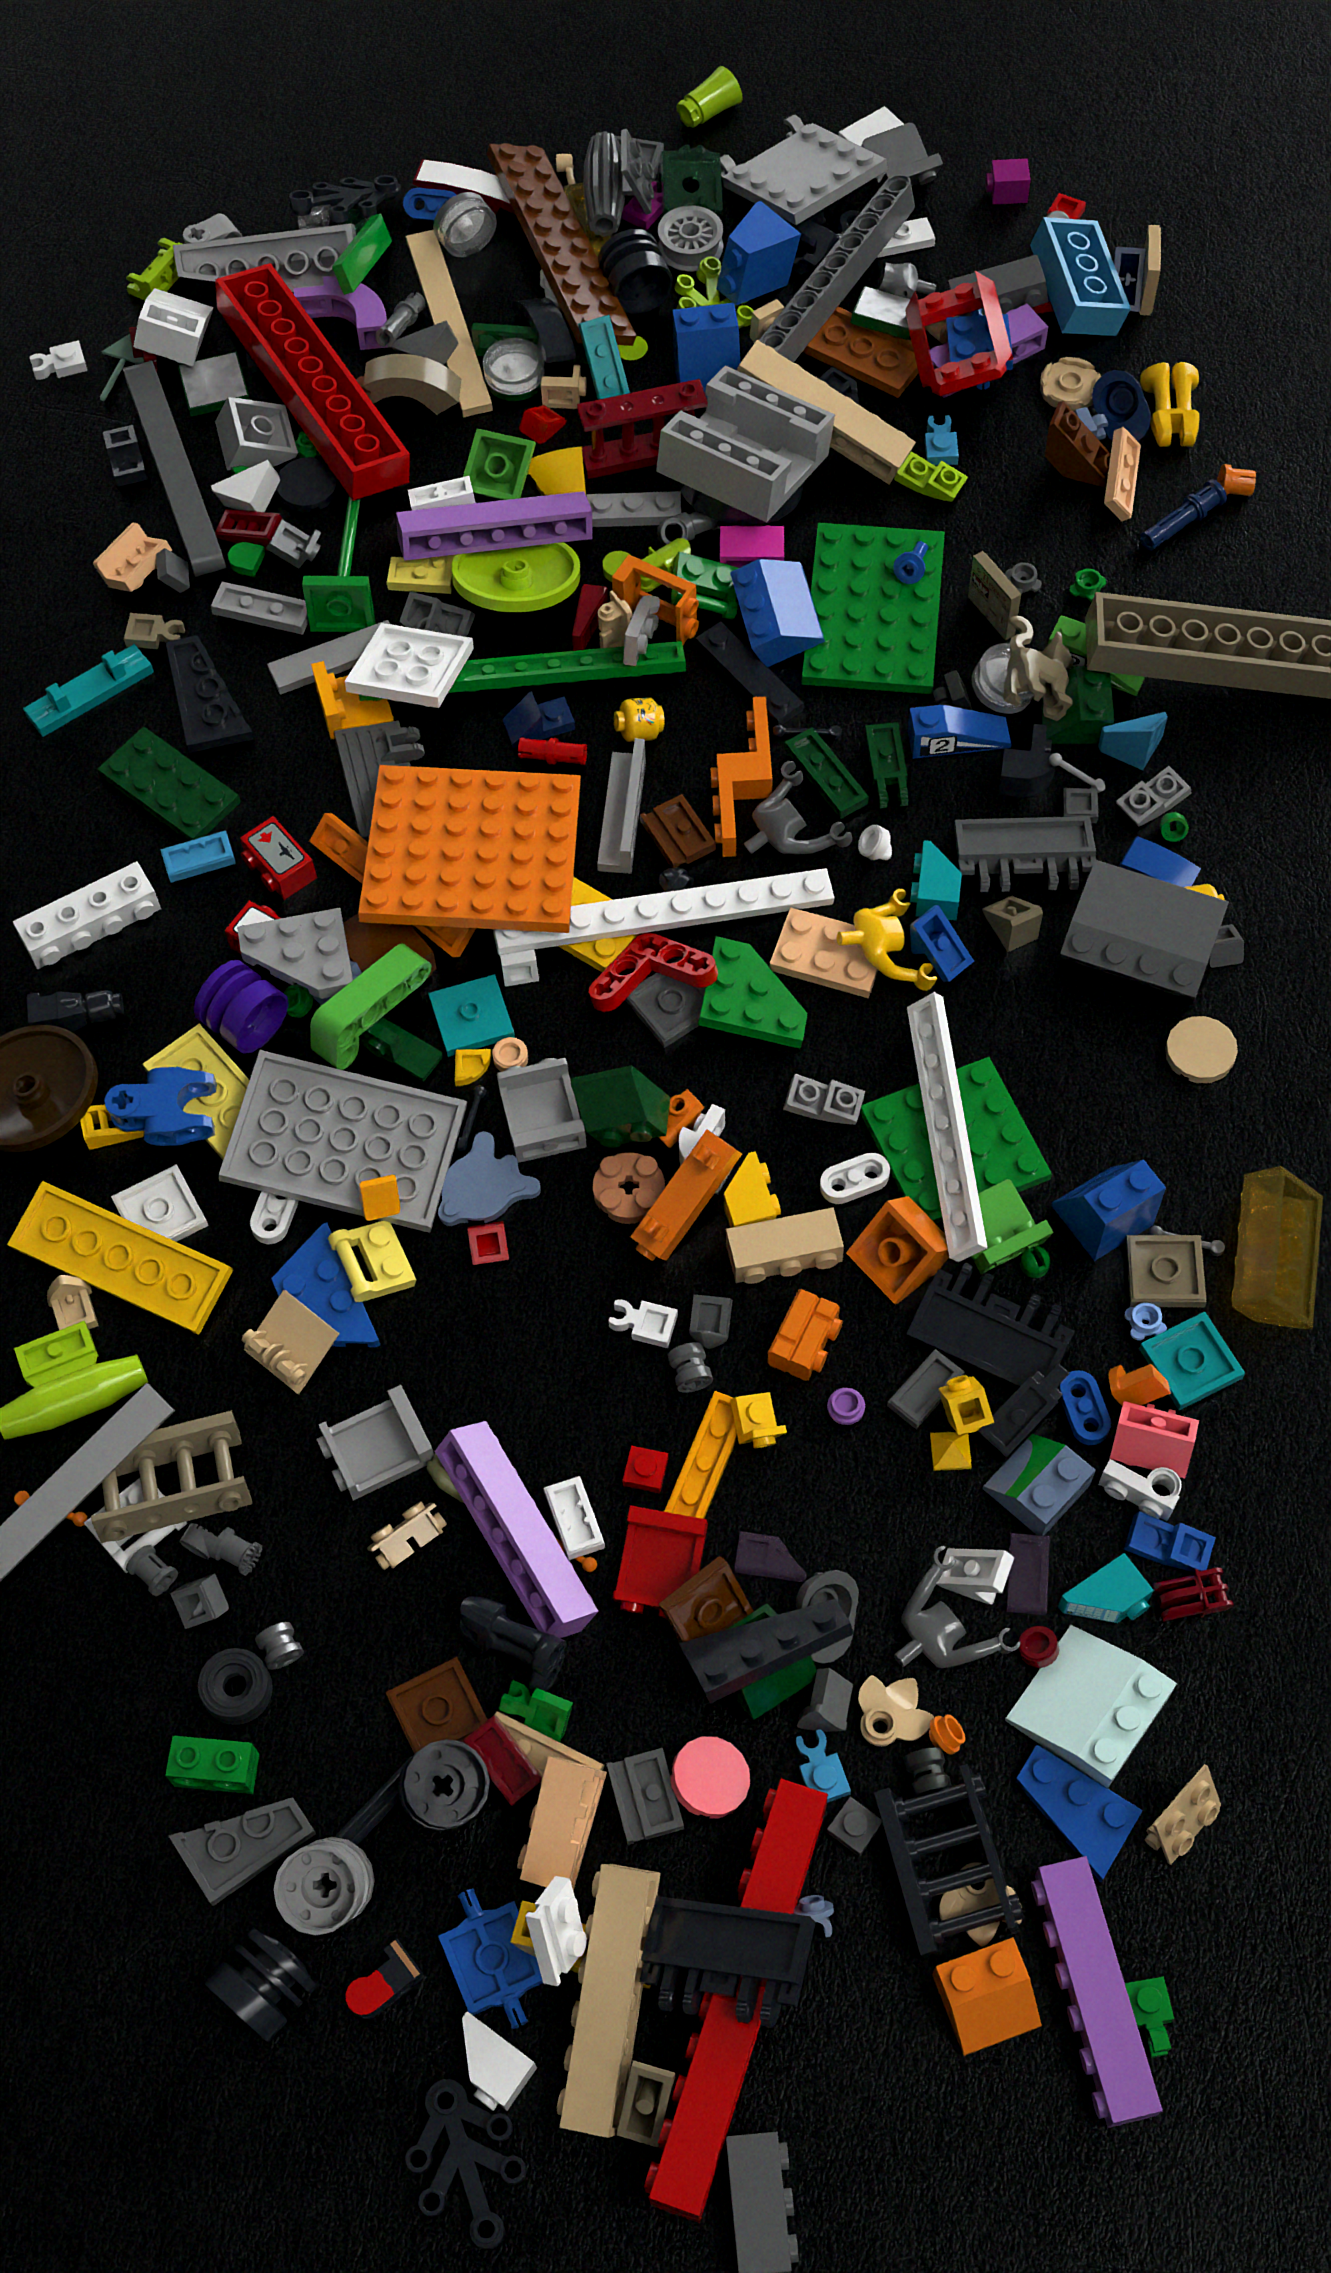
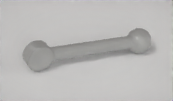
[1049,753,1105,793]

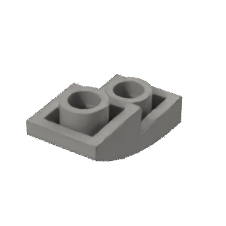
[1116,766,1191,827]
[783,1074,865,1125]

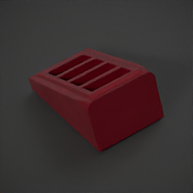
[215,509,282,551]
[572,584,609,651]

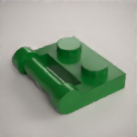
[671,552,738,620]

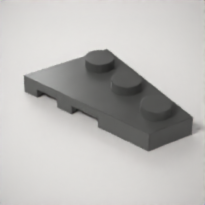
[169,1797,316,1906]

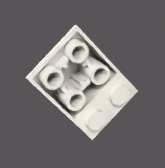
[133,288,213,366]

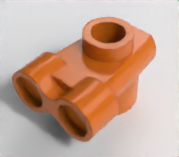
[659,1089,704,1149]

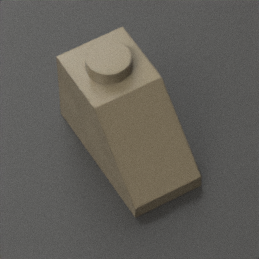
[617,2060,676,2148]

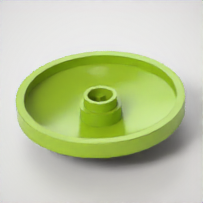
[451,542,580,612]

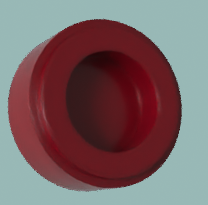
[1018,1626,1059,1668]

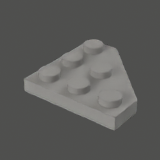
[237,908,353,999]

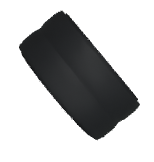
[198,1648,273,1725]

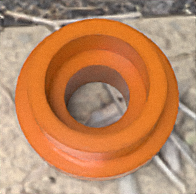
[929,1714,965,1755]

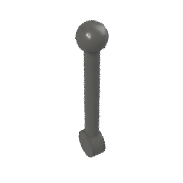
[1149,1225,1225,1256]

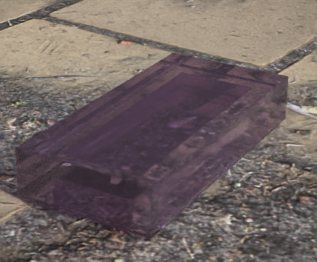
[1006,1533,1050,1615]

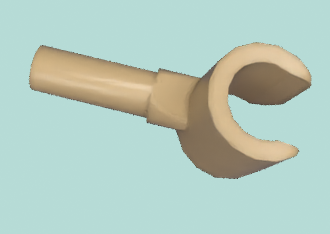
[556,154,577,192]

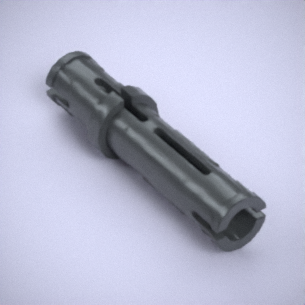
[375,292,425,348]

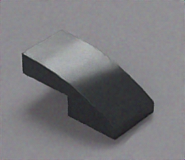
[103,425,148,487]

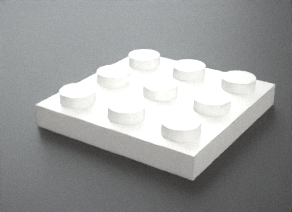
[345,623,474,708]

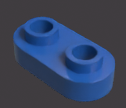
[403,188,456,222]
[1059,1370,1111,1445]

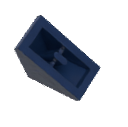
[1113,247,1146,312]

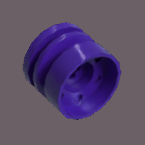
[193,960,289,1054]

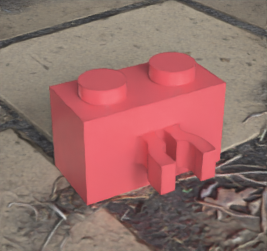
[1110,1401,1199,1478]

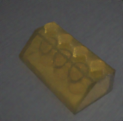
[1232,1166,1323,1330]

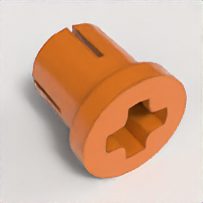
[1217,464,1256,496]

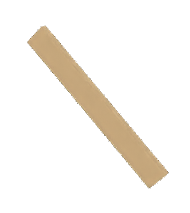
[406,230,493,417]

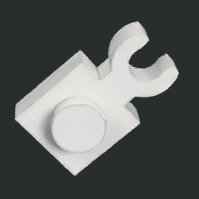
[30,340,87,380]
[609,1300,678,1348]

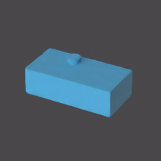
[1030,217,1131,336]

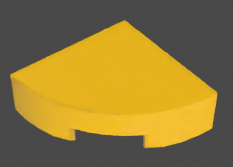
[455,1049,492,1086]

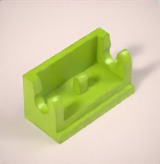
[126,238,182,301]

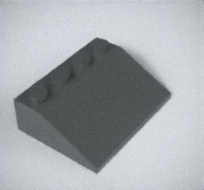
[1060,860,1229,1002]

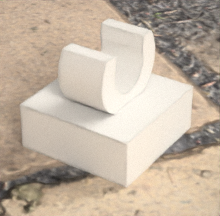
[500,949,539,987]

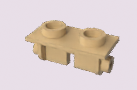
[598,590,632,648]
[367,1501,447,1570]

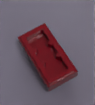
[463,1715,542,1806]

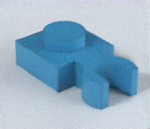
[924,415,959,465]
[796,1729,851,1803]

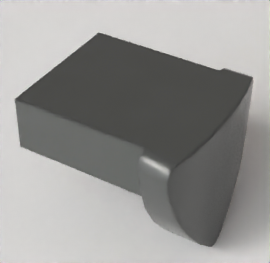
[797,1668,853,1732]

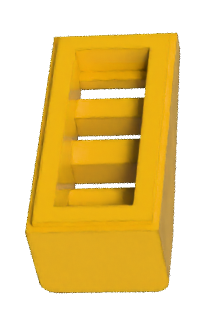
[80,1104,144,1150]

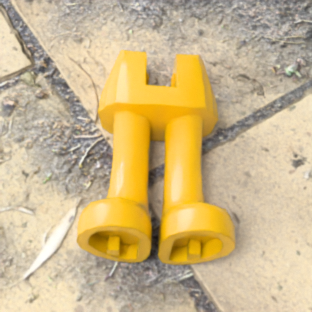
[1140,362,1199,447]

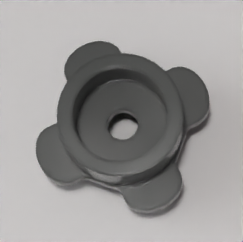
[1005,563,1042,594]

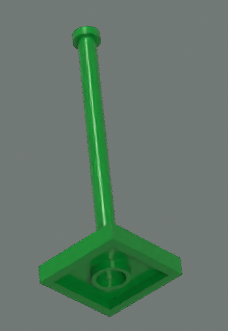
[302,495,376,632]

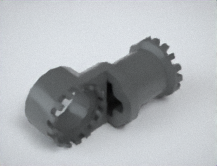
[657,511,719,546]
[180,1523,262,1576]

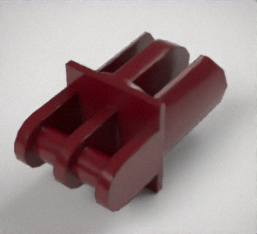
[1152,1568,1234,1622]

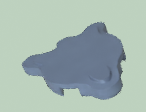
[438,1132,541,1226]

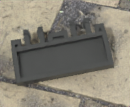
[334,720,425,842]
[954,816,1096,892]

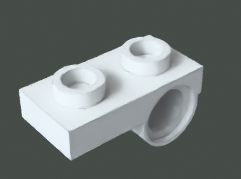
[1099,1459,1181,1521]

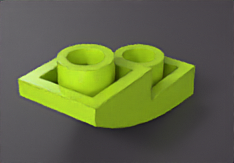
[894,451,968,502]

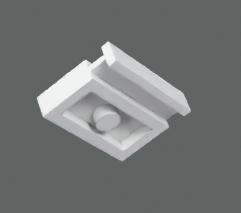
[525,1876,587,1986]

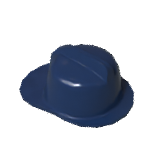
[1092,370,1151,442]

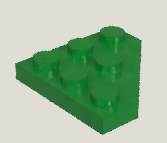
[698,936,808,1049]

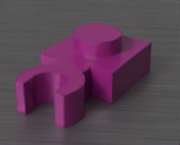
[622,181,670,231]

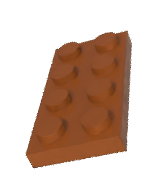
[802,307,919,398]

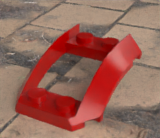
[905,271,1013,396]

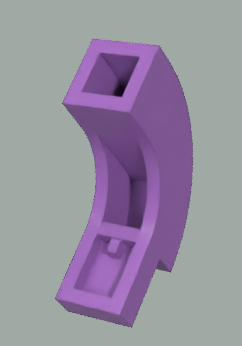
[294,276,387,350]

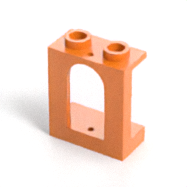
[612,554,699,645]

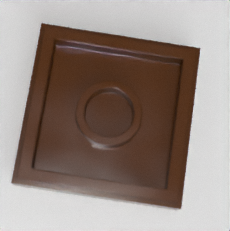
[658,1556,754,1643]
[386,1657,487,1754]

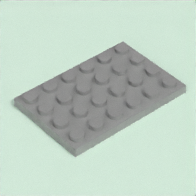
[219,1050,467,1233]

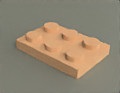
[769,907,878,998]

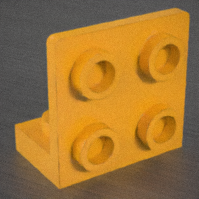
[311,661,394,739]

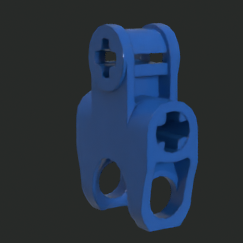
[104,1067,217,1146]

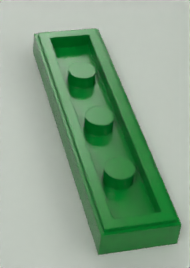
[332,213,392,295]

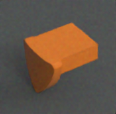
[1109,1364,1171,1406]

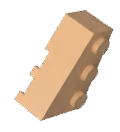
[517,1756,607,1891]

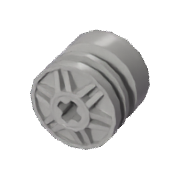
[274,1837,375,1935]

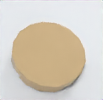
[1040,357,1101,411]
[1165,1016,1238,1083]

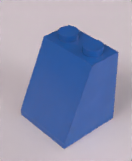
[716,201,801,305]
[672,303,741,398]
[1051,1159,1166,1261]

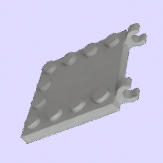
[716,115,888,225]

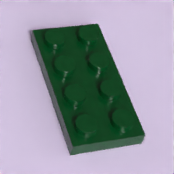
[97,727,241,841]

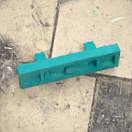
[23,644,154,737]

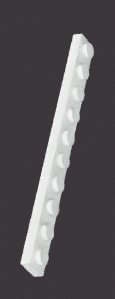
[492,868,835,955]

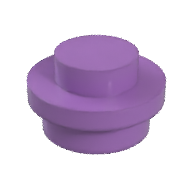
[827,1388,865,1425]

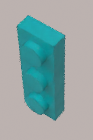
[578,315,630,400]

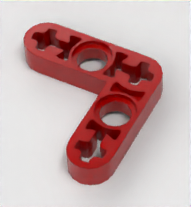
[589,933,718,1012]

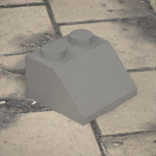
[215,397,298,470]

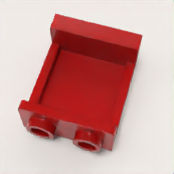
[612,1505,708,1619]

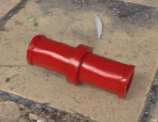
[518,737,587,765]

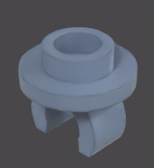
[793,1895,834,1937]

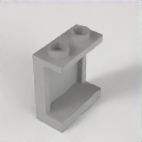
[497,1058,587,1163]
[316,1385,434,1500]

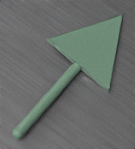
[100,334,144,401]

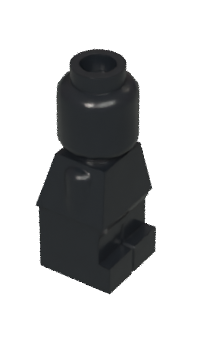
[27,990,124,1033]

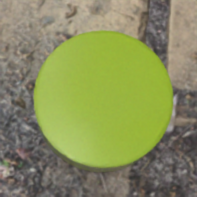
[603,551,630,582]

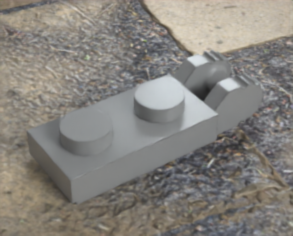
[623,595,660,666]

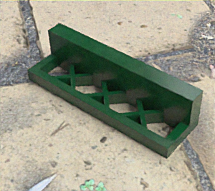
[472,323,588,364]

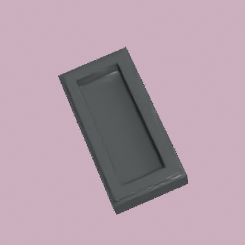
[887,1349,964,1429]

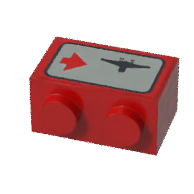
[240,816,317,900]

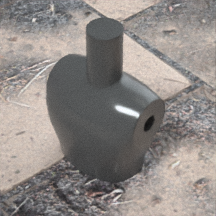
[878,262,936,299]

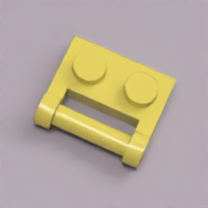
[328,1221,416,1302]

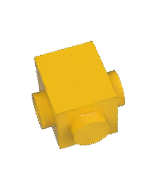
[938,1375,994,1435]

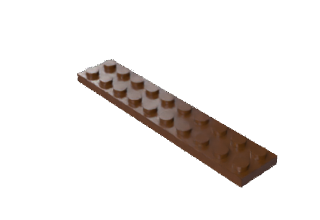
[486,143,636,346]

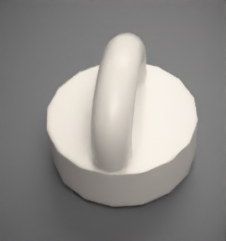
[858,825,892,860]

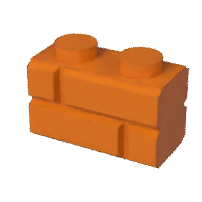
[768,1289,843,1381]

